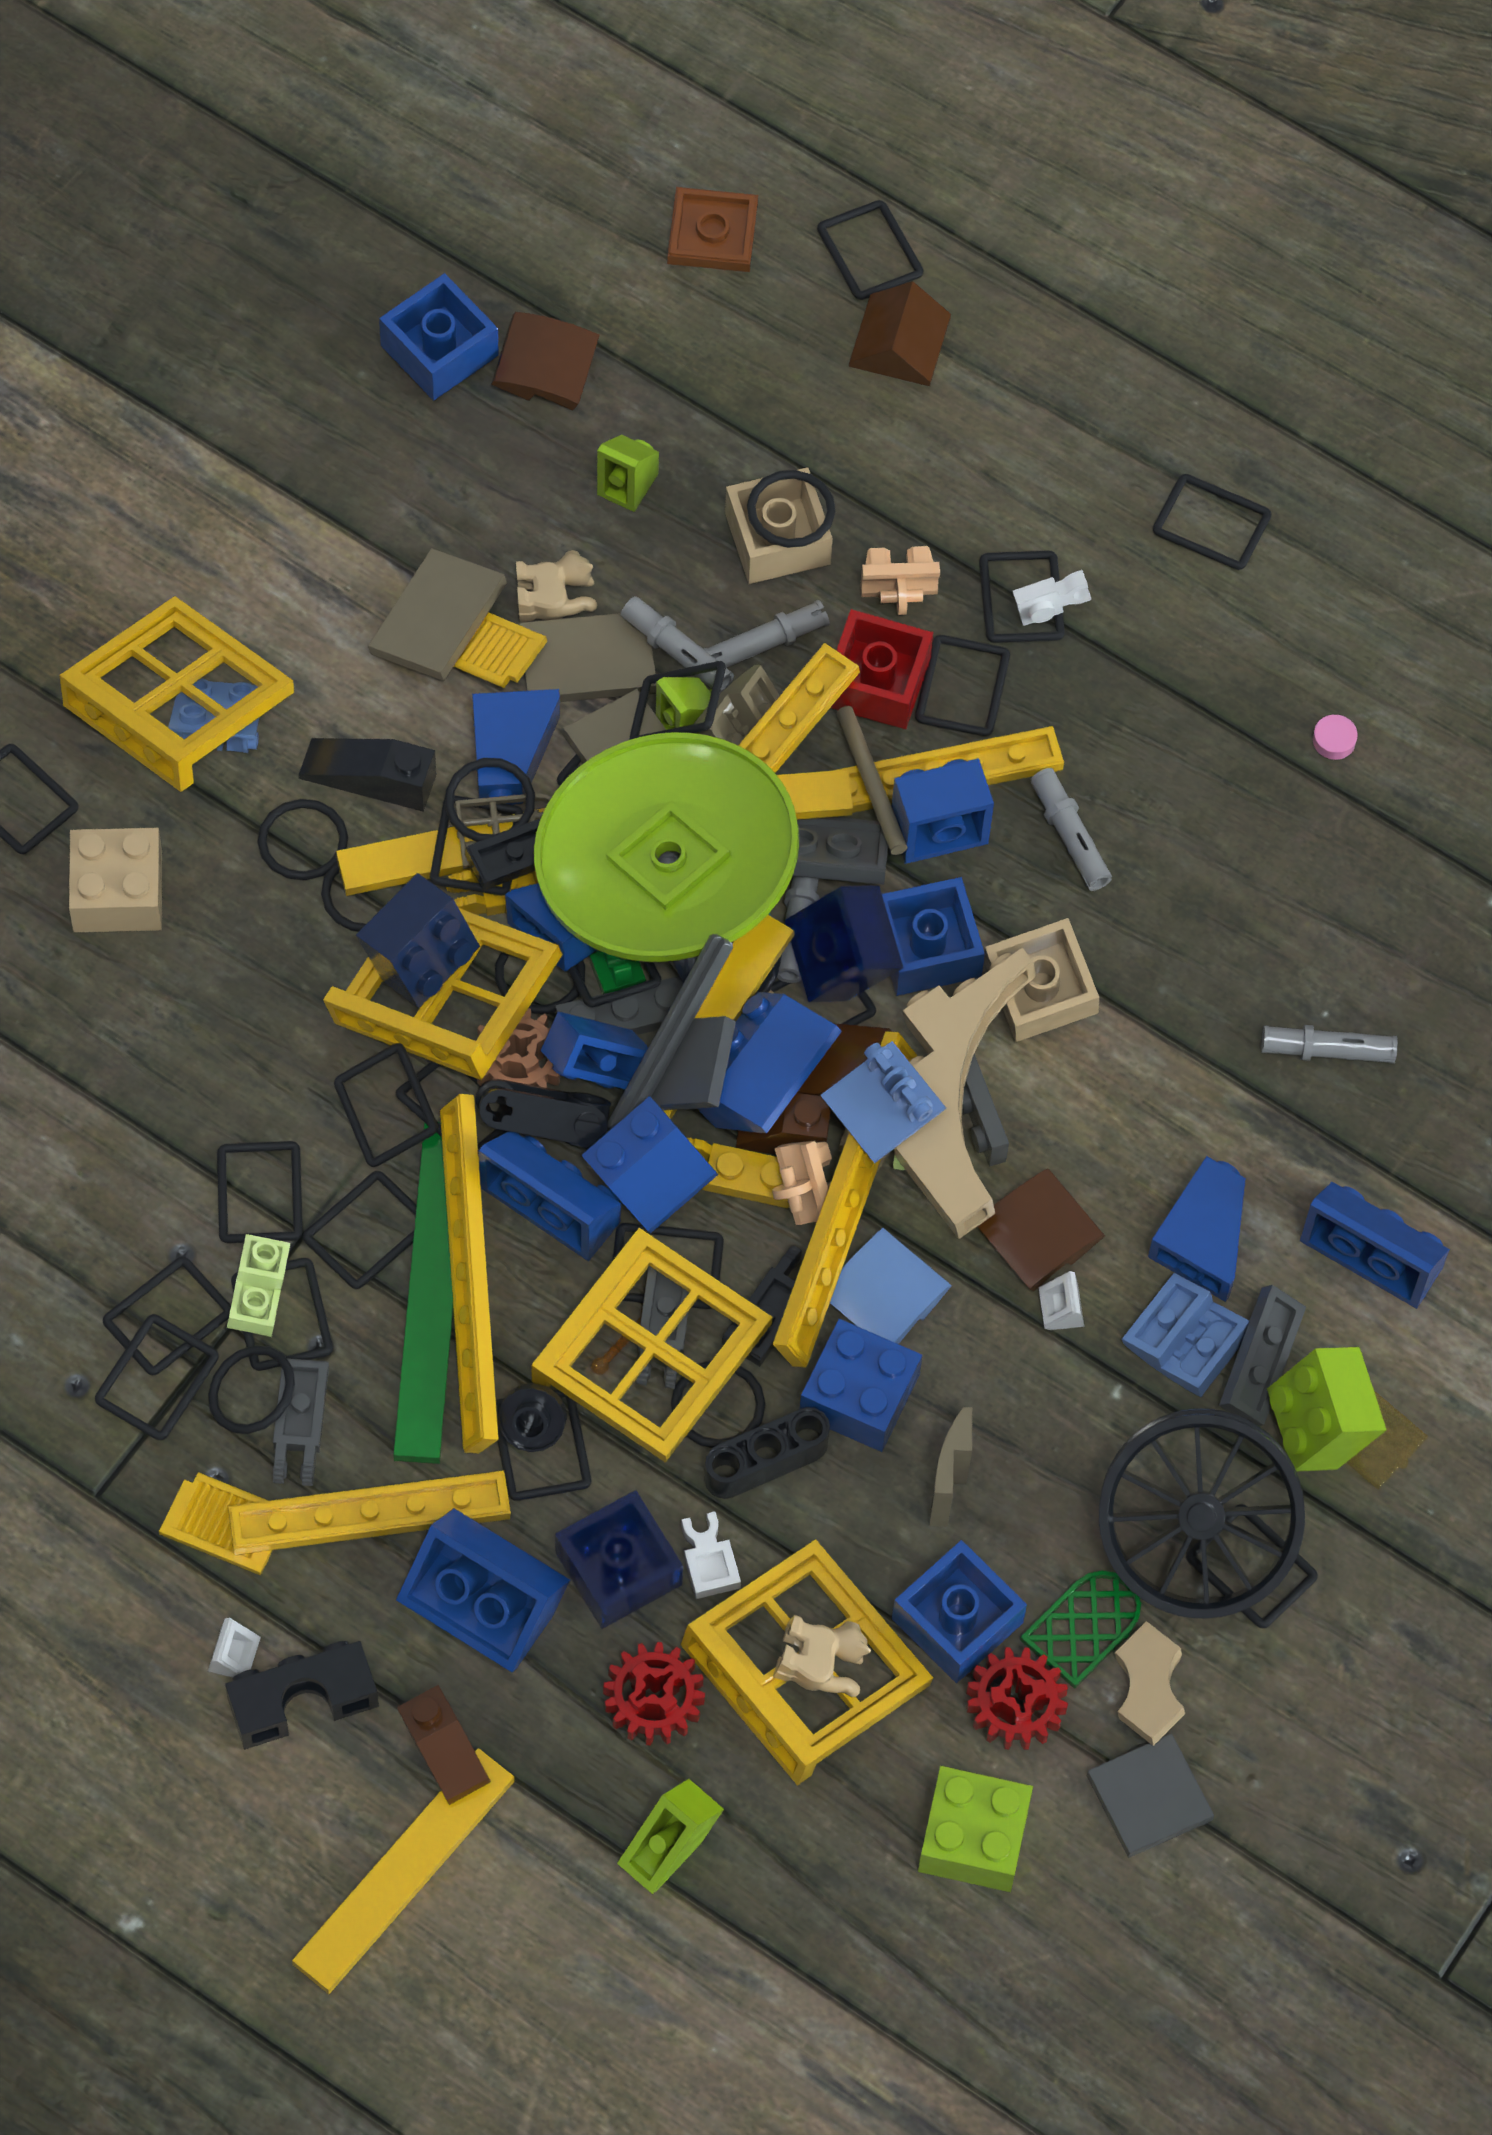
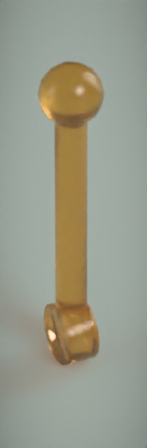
[591,1307,643,1375]

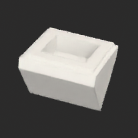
[1038,1271,1084,1330]
[208,1618,261,1678]

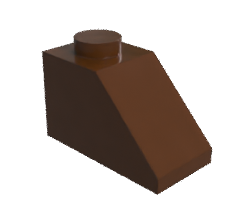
[736,1093,831,1154]
[397,1685,491,1805]

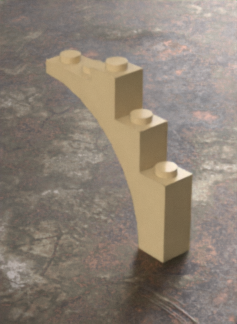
[894,947,1036,1239]

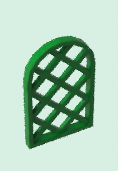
[1020,1570,1141,1689]

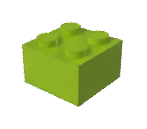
[1267,1347,1387,1472]
[918,1766,1033,1892]

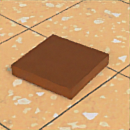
[667,187,758,272]

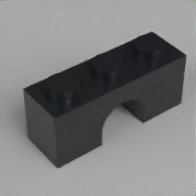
[225,1641,379,1750]

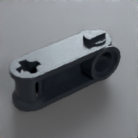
[476,1079,612,1148]

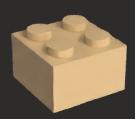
[725,467,833,584]
[69,828,162,933]
[985,918,1099,1042]

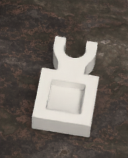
[1013,570,1091,626]
[681,1512,741,1599]

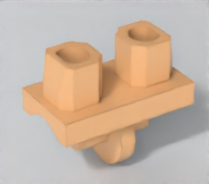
[860,546,940,615]
[772,1141,832,1225]

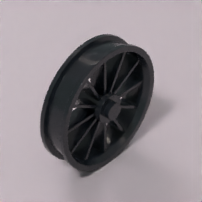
[1099,1409,1305,1619]

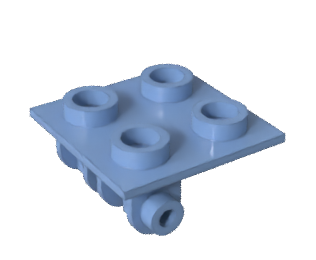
[168,678,260,753]
[820,1041,946,1164]

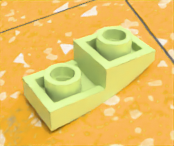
[227,1234,290,1337]

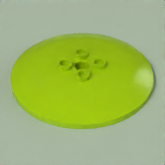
[534,732,799,962]

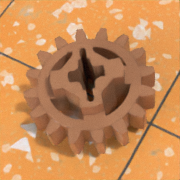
[475,1008,560,1088]

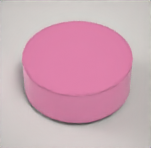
[1313,715,1357,760]

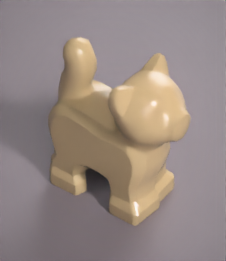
[516,550,597,622]
[773,1615,871,1697]

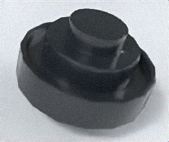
[498,1383,567,1452]

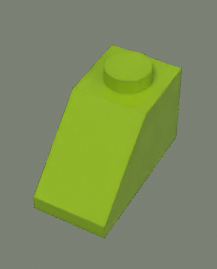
[597,434,659,512]
[656,677,712,734]
[617,1779,724,1894]

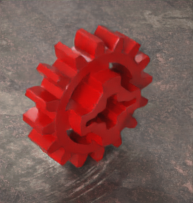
[603,1642,705,1746]
[966,1647,1068,1750]

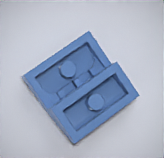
[830,1228,952,1344]
[1122,1273,1249,1397]

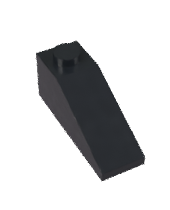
[299,738,436,812]

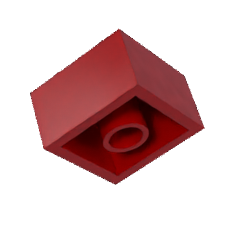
[830,609,934,730]

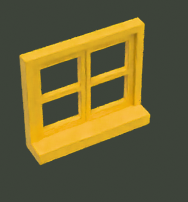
[59,596,294,792]
[323,908,563,1080]
[531,1228,773,1463]
[681,1539,933,1786]

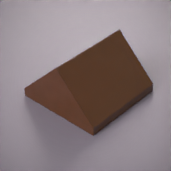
[849,281,951,386]

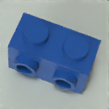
[541,1011,649,1090]

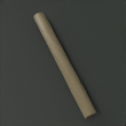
[836,706,907,855]

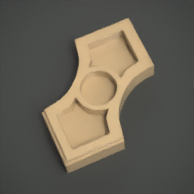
[1115,1621,1185,1746]

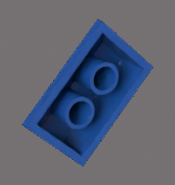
[697,992,842,1133]
[479,1131,621,1262]
[1300,1182,1450,1309]
[396,1508,570,1672]

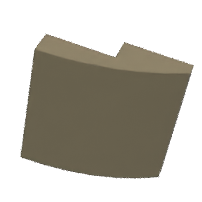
[694,665,780,745]
[929,1407,973,1527]

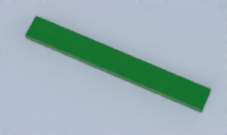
[394,1121,454,1464]

